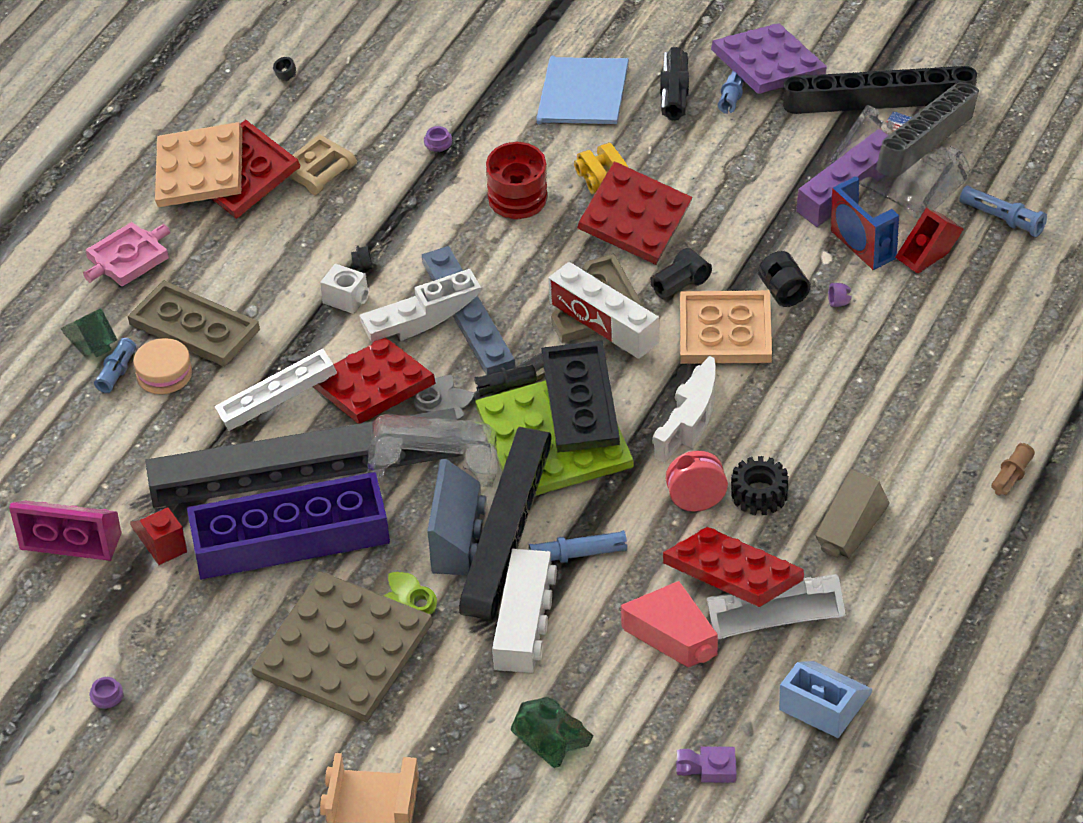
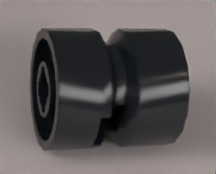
[758,251,811,307]

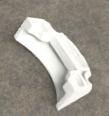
[707,574,846,639]

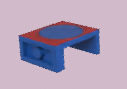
[831,176,899,270]

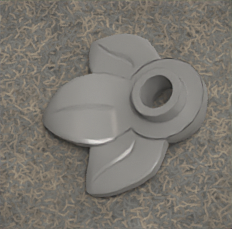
[414,375,474,421]

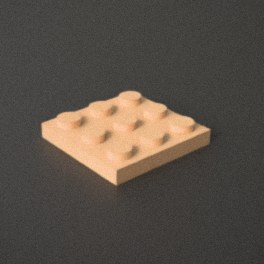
[155,122,242,207]
[680,290,772,364]

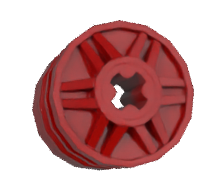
[486,141,548,219]

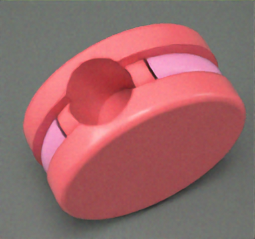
[665,451,728,512]

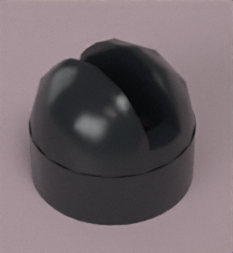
[273,57,297,81]

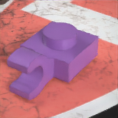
[676,746,736,783]

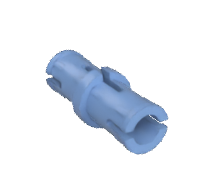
[94,338,137,393]

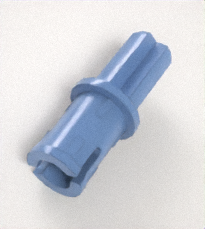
[718,71,744,114]

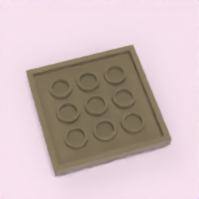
[252,571,433,723]

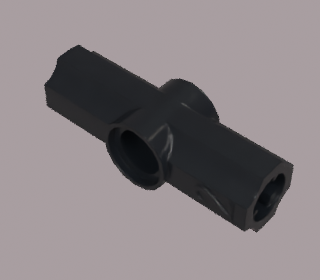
[660,47,689,121]

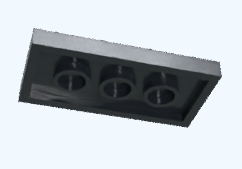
[541,340,620,453]

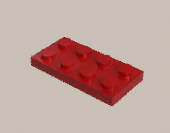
[663,527,804,607]

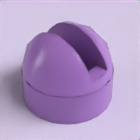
[828,283,852,307]

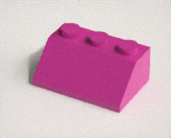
[9,500,122,561]

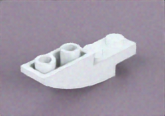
[360,269,481,342]
[652,356,715,463]

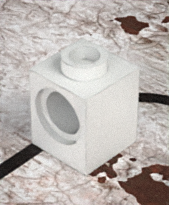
[320,264,369,314]

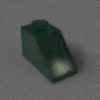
[60,308,118,357]

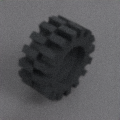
[731,456,789,515]

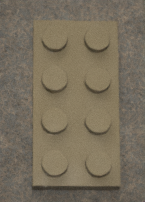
[128,280,260,367]

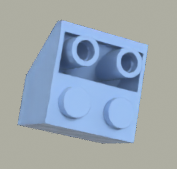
[779,661,872,738]

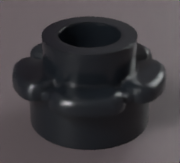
[351,245,372,273]

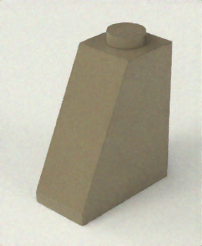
[815,469,890,558]

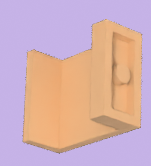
[320,753,419,823]

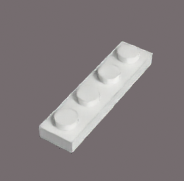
[215,349,337,431]

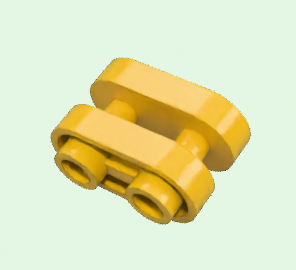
[574,142,629,194]

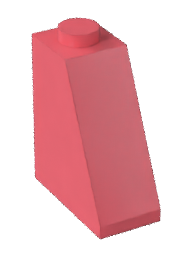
[621,581,718,668]

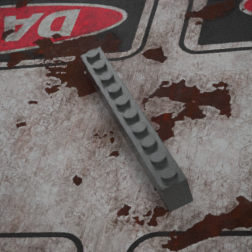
[145,408,462,508]

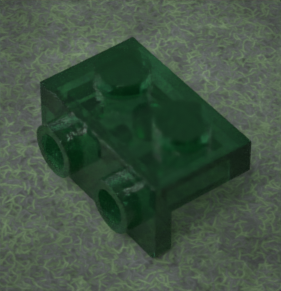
[511,697,594,768]

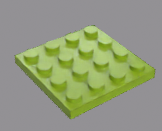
[475,380,634,496]

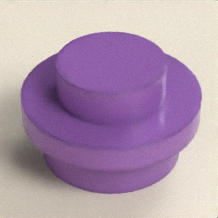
[424,126,452,152]
[89,677,123,709]

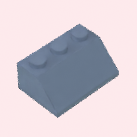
[427,459,487,575]

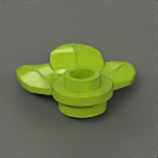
[383,572,437,615]

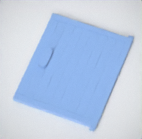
[537,55,629,124]

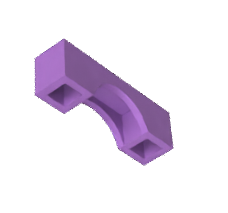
[796,129,889,227]

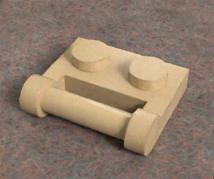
[289,134,357,195]

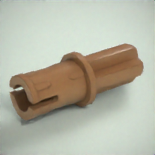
[991,443,1035,496]

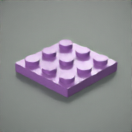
[711,23,827,94]

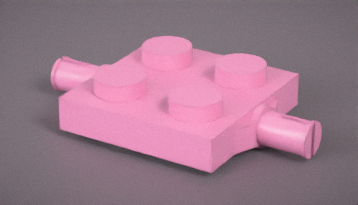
[83,222,170,287]

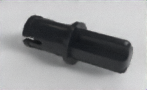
[474,364,537,396]

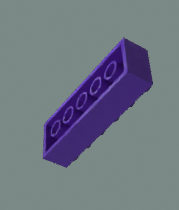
[187,472,390,580]

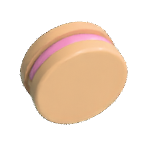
[134,338,192,394]

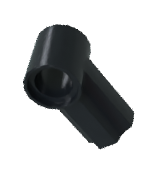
[650,248,712,299]

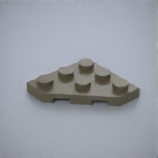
[551,253,644,343]

